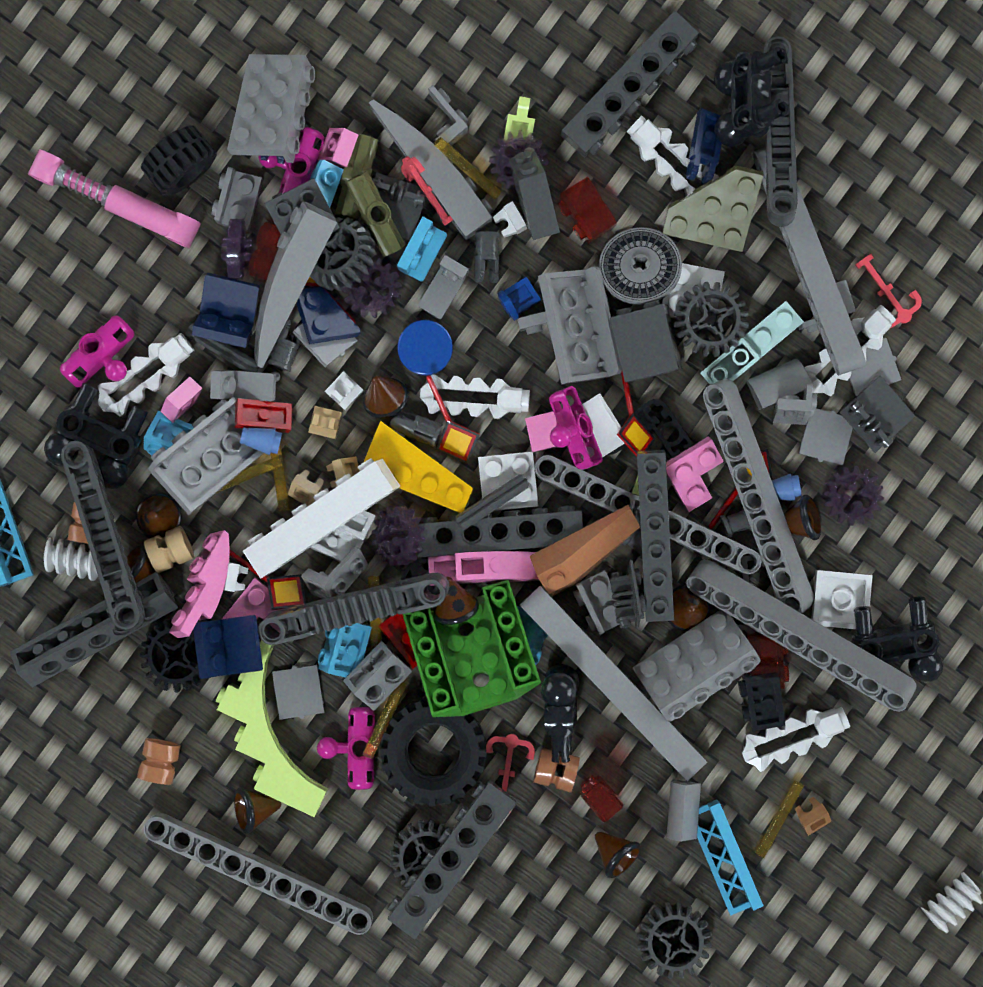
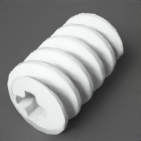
[44,537,98,581]
[921,872,983,933]

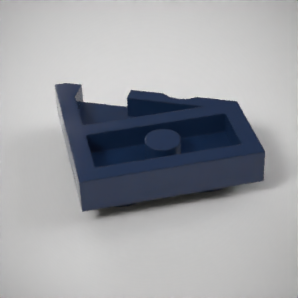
[296,286,361,344]

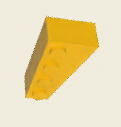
[363,421,473,513]

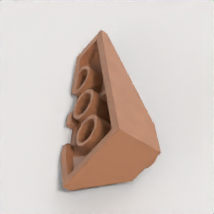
[529,505,640,596]

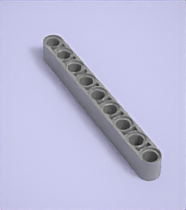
[753,147,866,376]
[703,379,814,613]
[534,455,761,574]
[686,560,917,712]
[520,586,708,781]
[143,813,373,935]

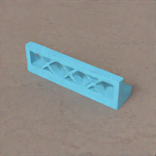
[0,479,34,587]
[697,799,763,916]

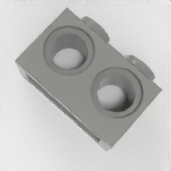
[343,641,412,711]

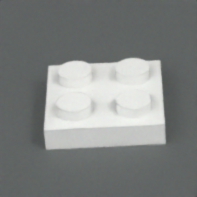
[662,263,725,326]
[478,452,538,511]
[811,570,872,629]

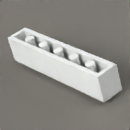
[243,458,401,579]

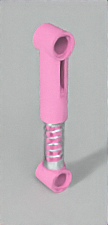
[28,149,201,249]

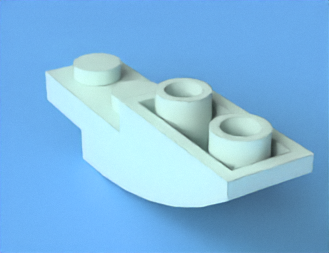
[700,301,804,394]

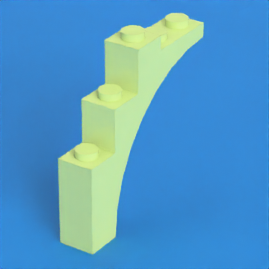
[216,640,328,817]

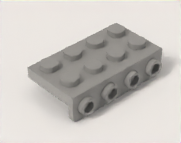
[227,54,315,163]
[538,266,622,385]
[148,397,264,515]
[633,609,761,722]

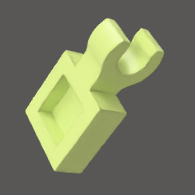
[503,96,535,148]

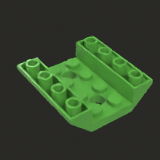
[403,579,541,717]

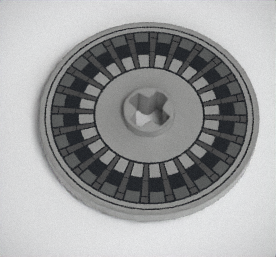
[599,227,682,305]

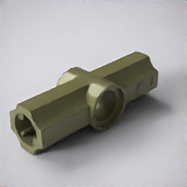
[335,134,379,221]
[345,171,405,257]

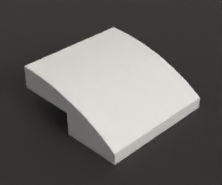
[580,393,625,460]
[310,511,376,562]

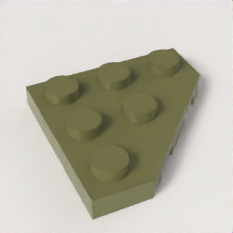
[662,166,763,252]

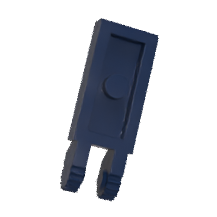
[686,108,722,185]

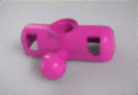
[259,127,325,194]
[60,315,134,387]
[549,386,603,470]
[317,707,375,790]

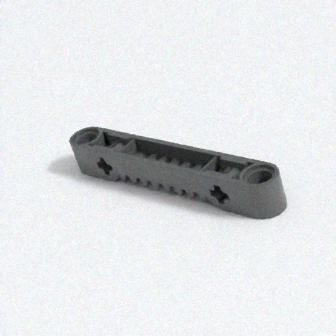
[763,36,798,227]
[61,441,146,630]
[258,572,450,645]

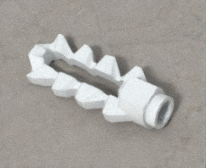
[626,115,719,196]
[805,305,896,397]
[97,333,194,417]
[420,375,530,419]
[741,707,850,772]

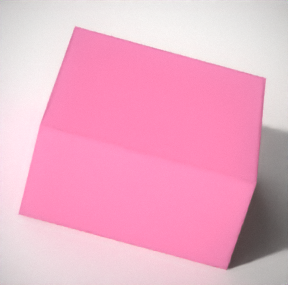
[318,128,358,167]
[160,377,202,423]
[525,411,558,452]

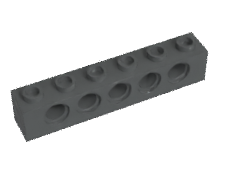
[561,11,699,158]
[637,450,674,622]
[415,506,583,557]
[10,572,178,688]
[387,779,516,940]

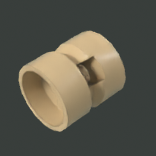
[144,526,194,573]

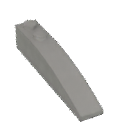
[369,100,493,241]
[254,201,337,368]

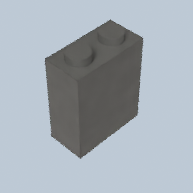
[509,152,560,240]
[610,300,683,383]

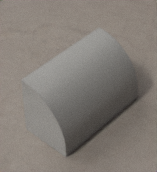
[746,358,813,410]
[666,780,701,842]

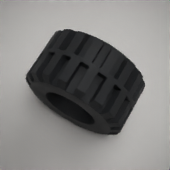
[141,125,217,196]

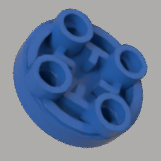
[398,320,453,376]

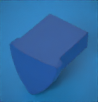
[497,277,541,321]

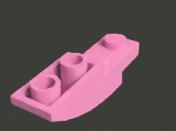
[169,530,230,638]
[428,551,540,586]

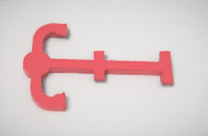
[401,156,453,226]
[855,254,922,328]
[486,734,535,813]

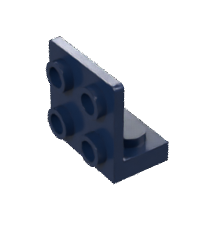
[192,273,260,348]
[193,615,263,679]

